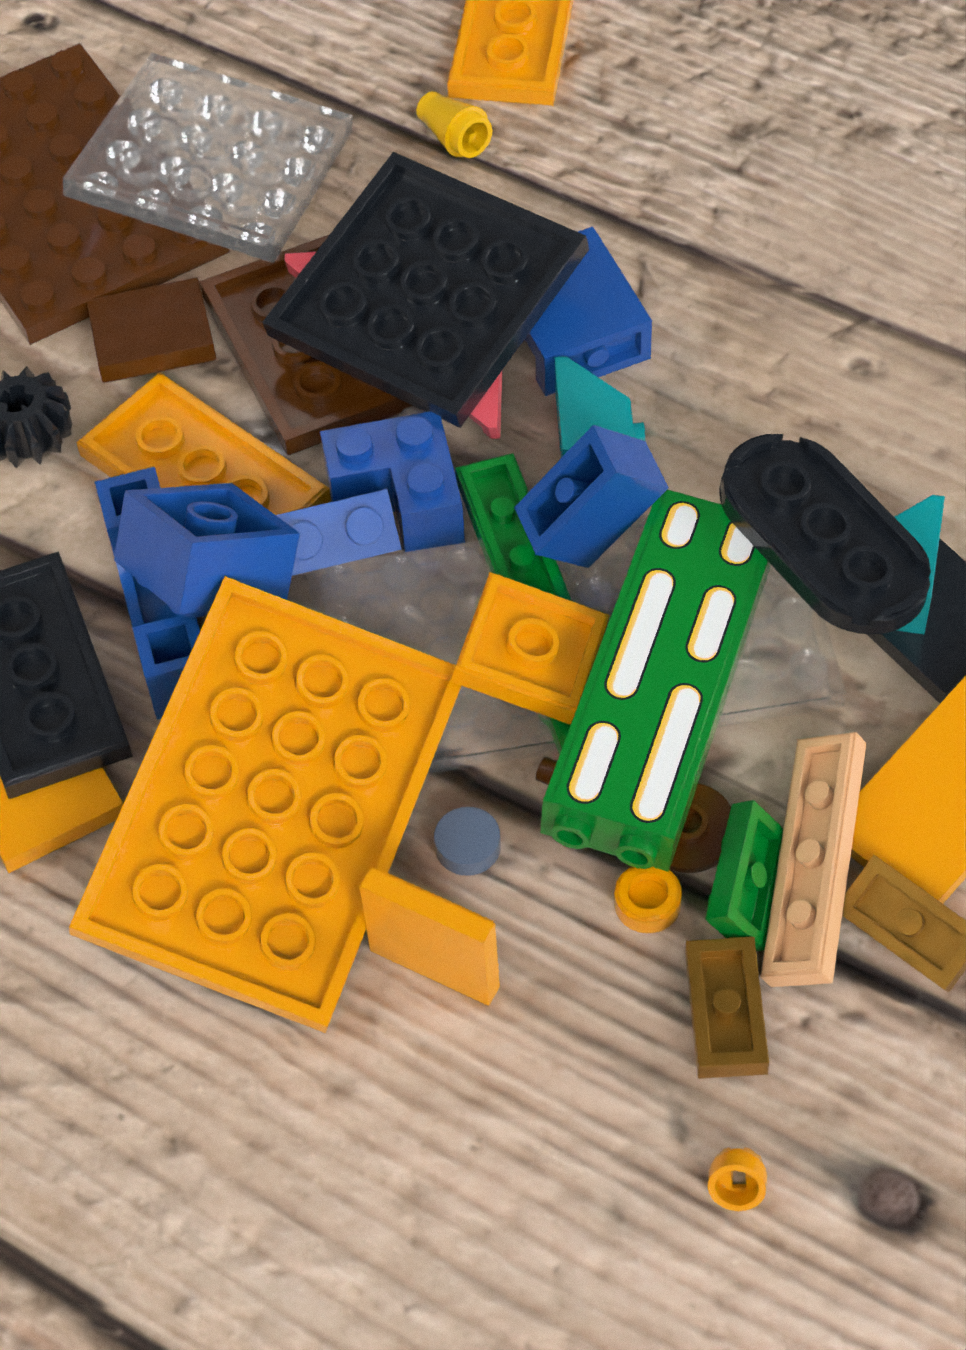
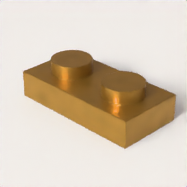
[842,855,966,993]
[685,937,769,1079]

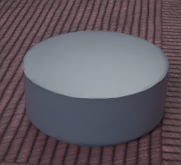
[434,807,501,876]

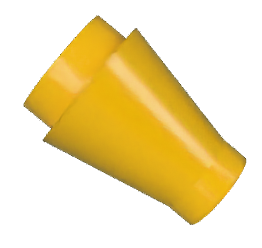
[416,91,492,158]

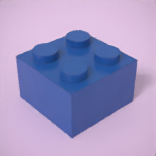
[114,483,300,618]

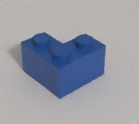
[320,411,466,559]

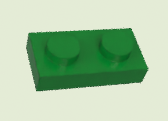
[705,800,783,951]

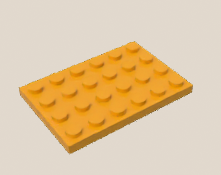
[69,577,462,1033]

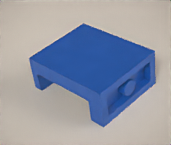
[525,226,652,397]

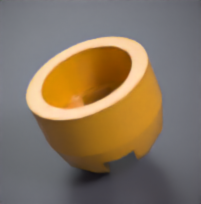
[708,1147,767,1211]

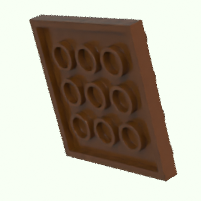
[200,234,415,456]

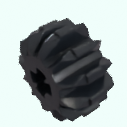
[0,366,73,469]

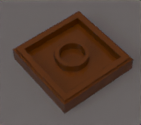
[87,277,217,383]

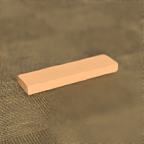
[760,732,866,987]

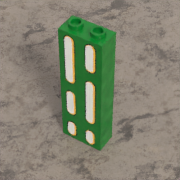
[540,489,771,872]

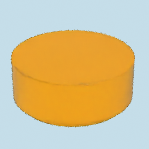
[614,867,682,933]

